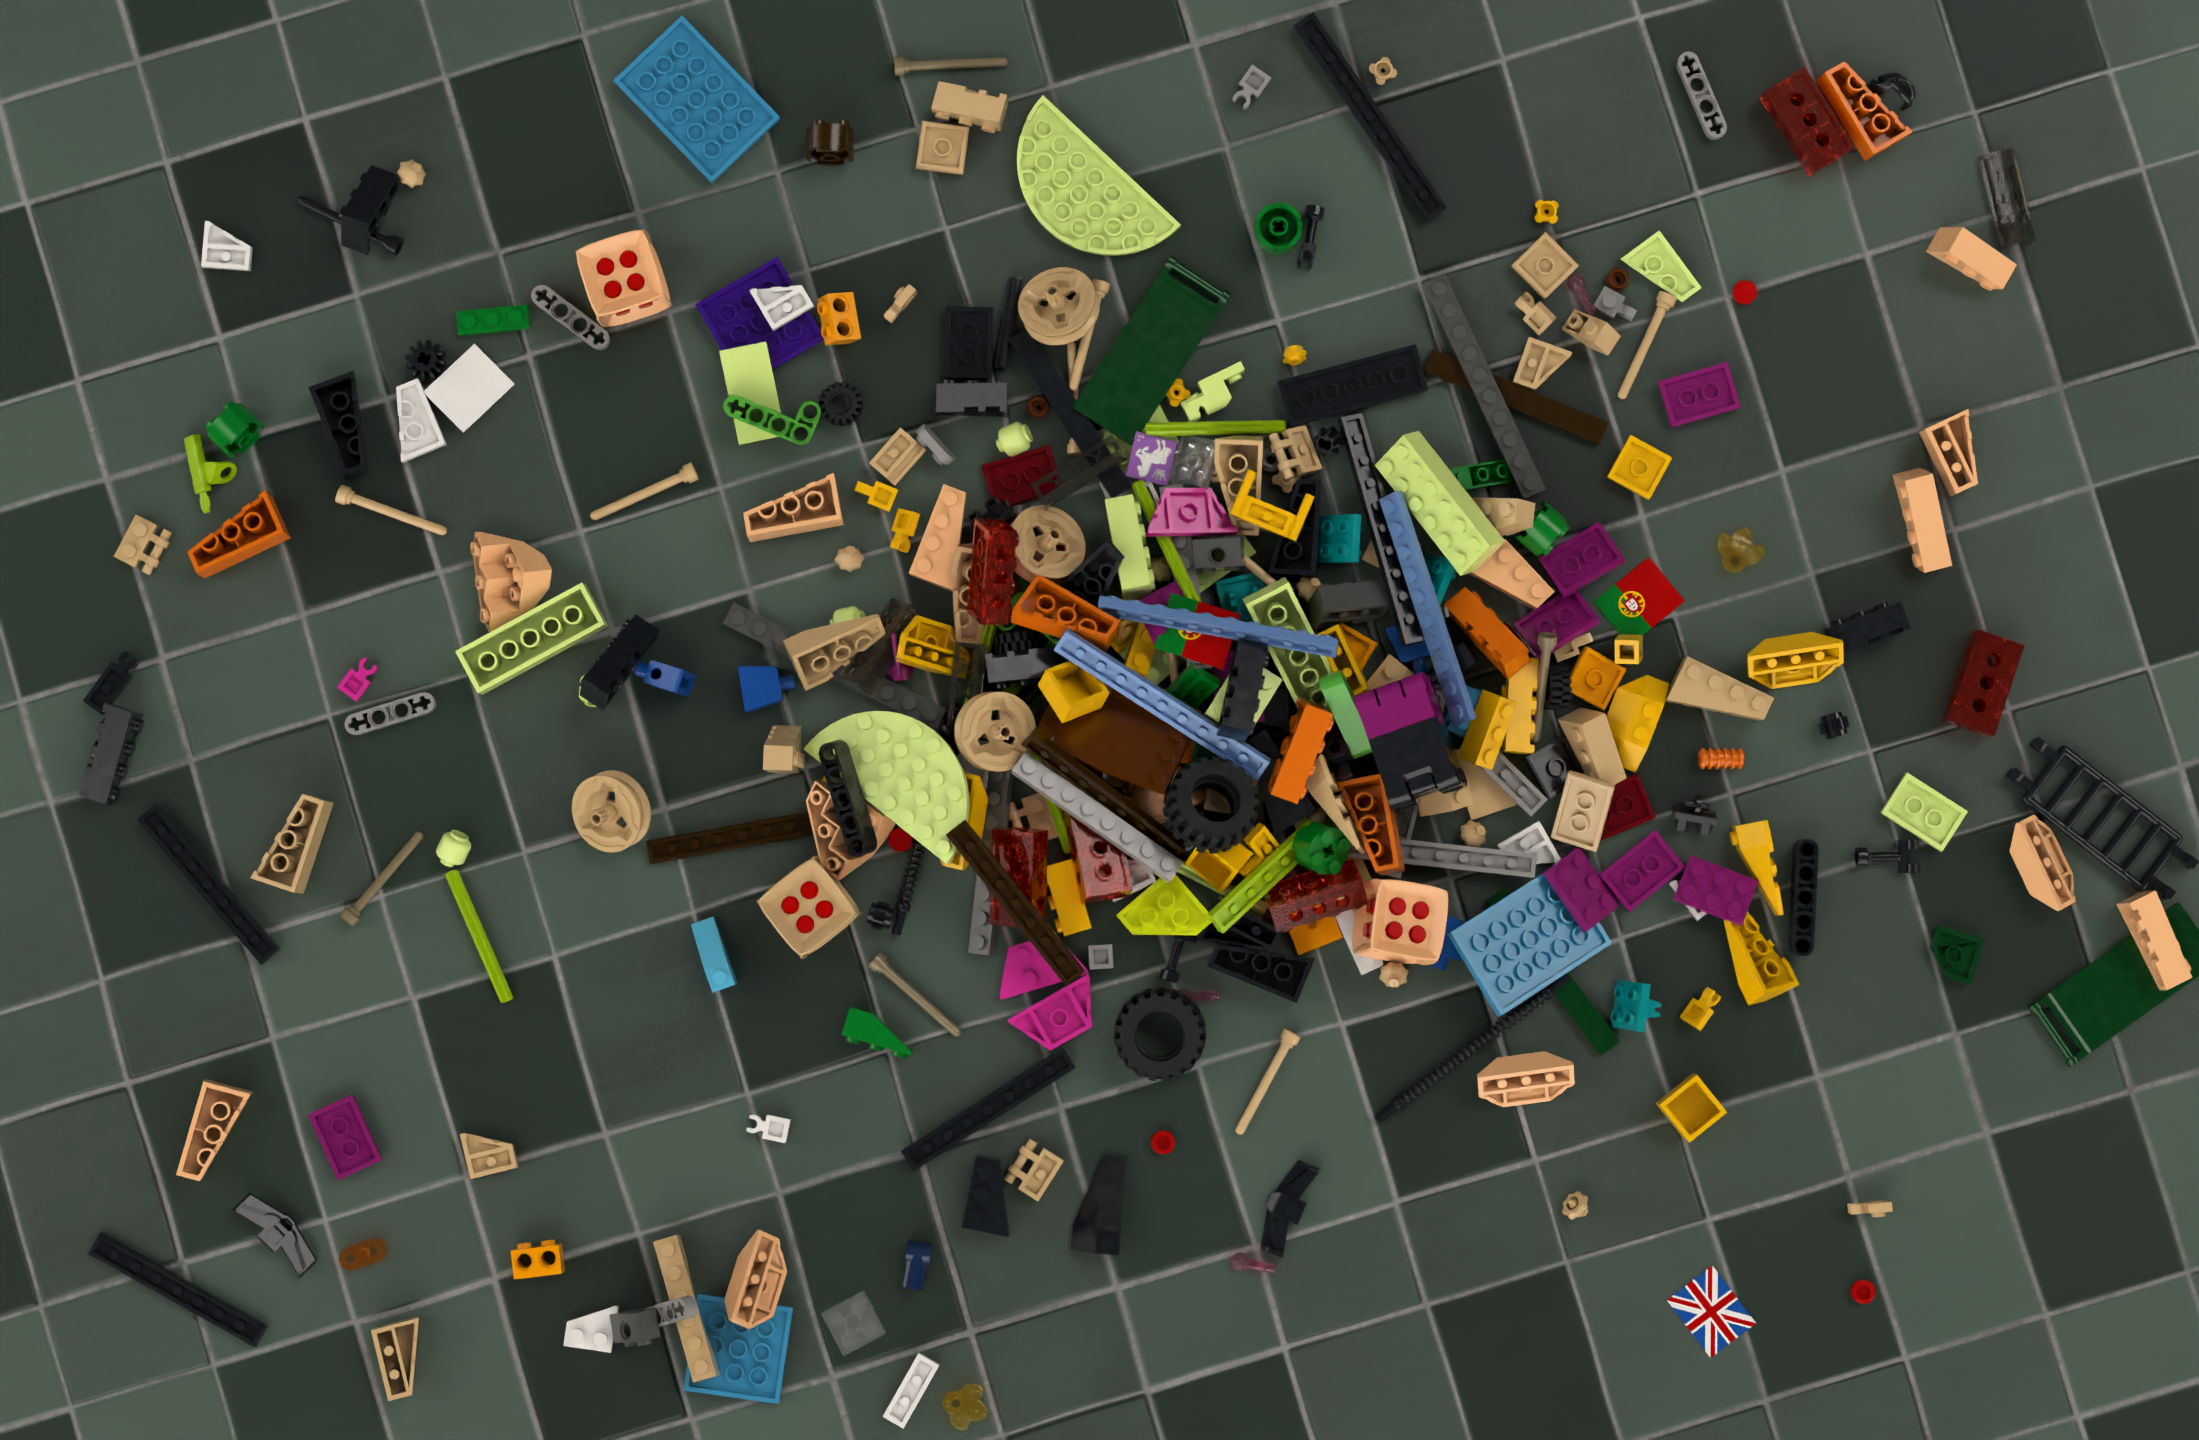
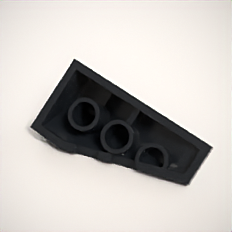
[1059,539,1124,608]
[1071,1155,1127,1255]

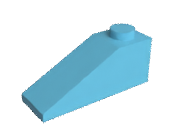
[691,916,738,993]

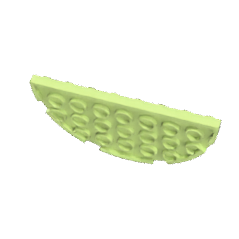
[1017,95,1181,256]
[804,711,970,865]

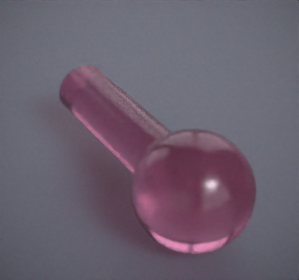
[1567,274,1596,315]
[1179,988,1220,1002]
[1231,1252,1277,1274]

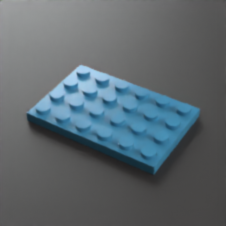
[613,16,781,184]
[1447,873,1612,1017]

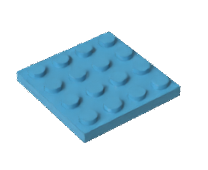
[683,1293,793,1404]

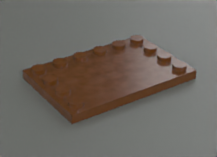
[1037,682,1202,795]

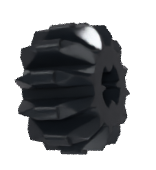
[405,340,447,381]

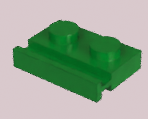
[1165,663,1220,708]

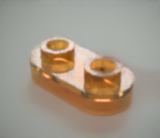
[339,1238,388,1271]

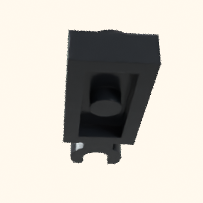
[83,651,139,715]

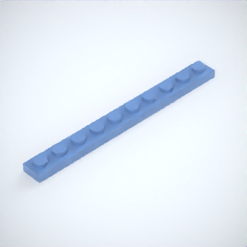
[1379,491,1476,727]
[1098,595,1338,658]
[1054,628,1271,781]

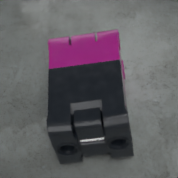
[1353,672,1468,810]

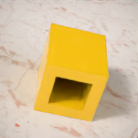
[1615,634,1643,664]

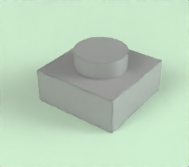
[1088,944,1114,970]

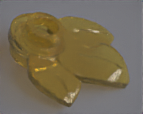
[1717,527,1765,573]
[942,1383,988,1431]

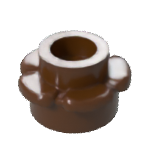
[1606,268,1629,291]
[1027,396,1050,419]

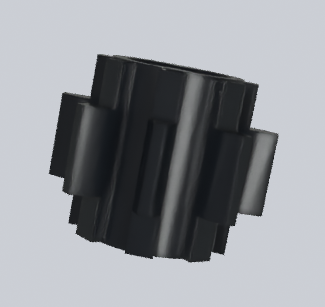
[1313,426,1344,457]
[1818,711,1850,739]
[866,901,895,931]

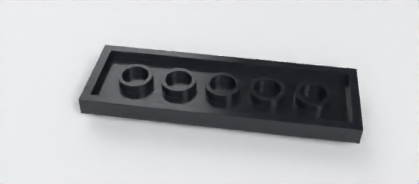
[1277,344,1428,428]

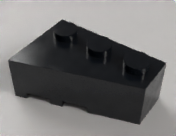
[962,1154,1010,1237]

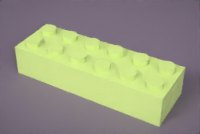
[1375,431,1505,576]
[1242,577,1334,718]
[455,582,608,695]

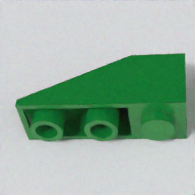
[1448,459,1512,492]
[841,1006,913,1059]

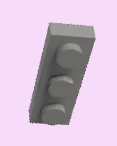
[1479,751,1548,817]

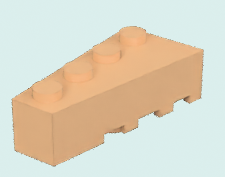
[743,473,844,542]

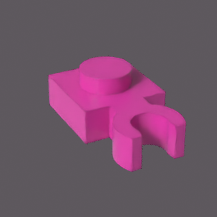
[337,657,379,702]

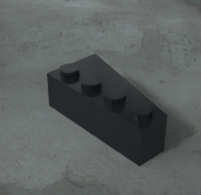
[1216,638,1270,742]
[1245,726,1317,835]
[1207,944,1315,1003]

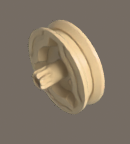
[1018,267,1100,345]
[1004,505,1086,585]
[954,691,1036,772]
[572,770,651,853]

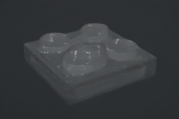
[1169,436,1215,489]
[821,1290,886,1356]

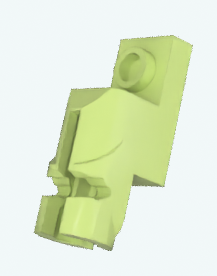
[1180,361,1245,422]

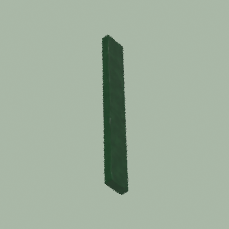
[1485,887,1620,1056]

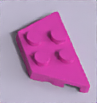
[1146,488,1238,537]
[999,941,1089,1000]
[1007,974,1092,1051]

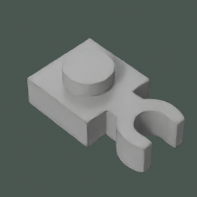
[1232,64,1271,110]

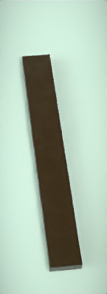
[1423,349,1609,445]
[1021,728,1186,857]
[646,811,813,864]
[946,819,1085,986]

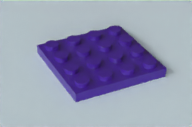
[695,257,824,371]

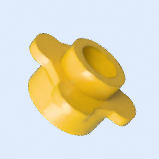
[1534,200,1559,224]
[1283,345,1307,365]
[1165,379,1191,407]

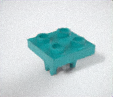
[1319,514,1364,564]
[1422,551,1456,605]
[1215,573,1266,622]
[1611,980,1662,1033]

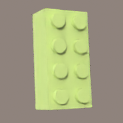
[1105,494,1156,601]

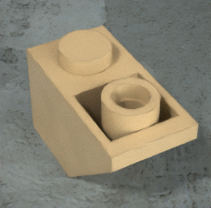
[1561,309,1621,356]

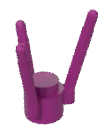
[878,633,914,681]

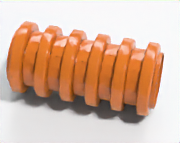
[1698,748,1744,769]

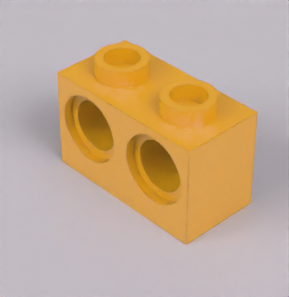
[817,292,861,346]
[511,1239,565,1279]

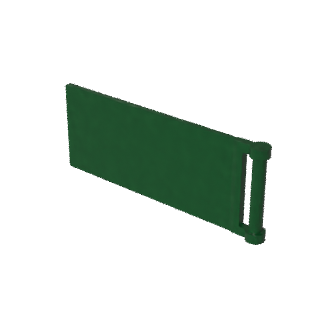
[1073,255,1232,446]
[2027,903,2199,1067]

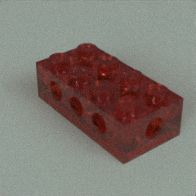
[1759,67,1856,177]
[967,519,1019,625]
[1943,630,2025,737]
[1062,810,1133,904]
[989,826,1048,928]
[1264,858,1369,933]

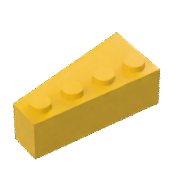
[1500,658,1539,755]

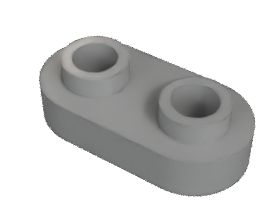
[916,424,955,466]

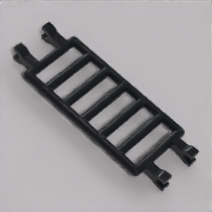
[2006,737,2199,900]

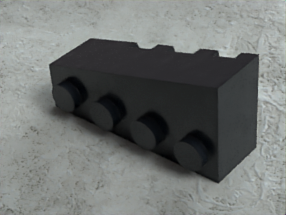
[308,371,368,480]
[1268,479,1323,578]
[579,614,660,711]
[79,703,144,805]

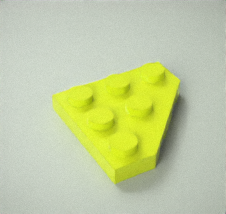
[1116,874,1212,935]

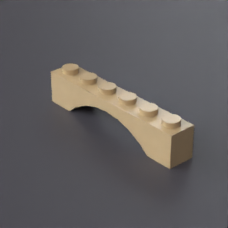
[653,1235,720,1383]

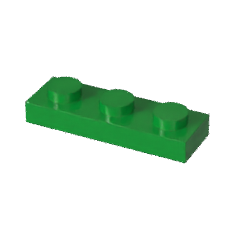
[456,305,531,336]

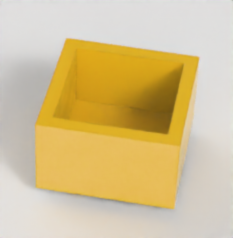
[1038,661,1110,723]
[1184,843,1253,894]
[1655,1073,1727,1143]

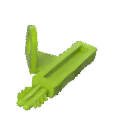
[184,434,237,514]

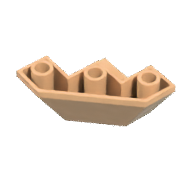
[470,532,552,632]
[806,780,896,880]

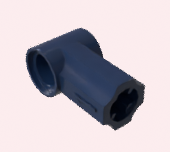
[903,1240,933,1290]

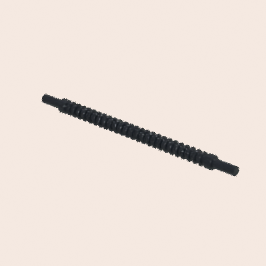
[892,701,959,936]
[1374,973,1572,1124]

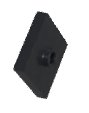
[1523,736,1585,800]

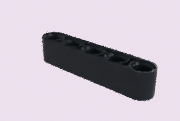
[819,740,877,857]
[1788,839,1819,957]

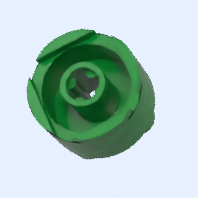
[1254,203,1303,255]
[205,401,264,458]
[1514,501,1570,556]
[1292,821,1351,875]

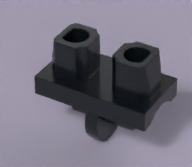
[968,496,1013,541]
[1672,795,1718,836]

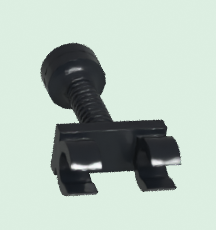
[1297,204,1325,271]
[1854,840,1920,873]
[1159,934,1199,983]

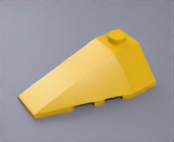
[1729,820,1784,916]
[1724,911,1800,1006]

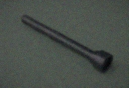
[298,196,404,256]

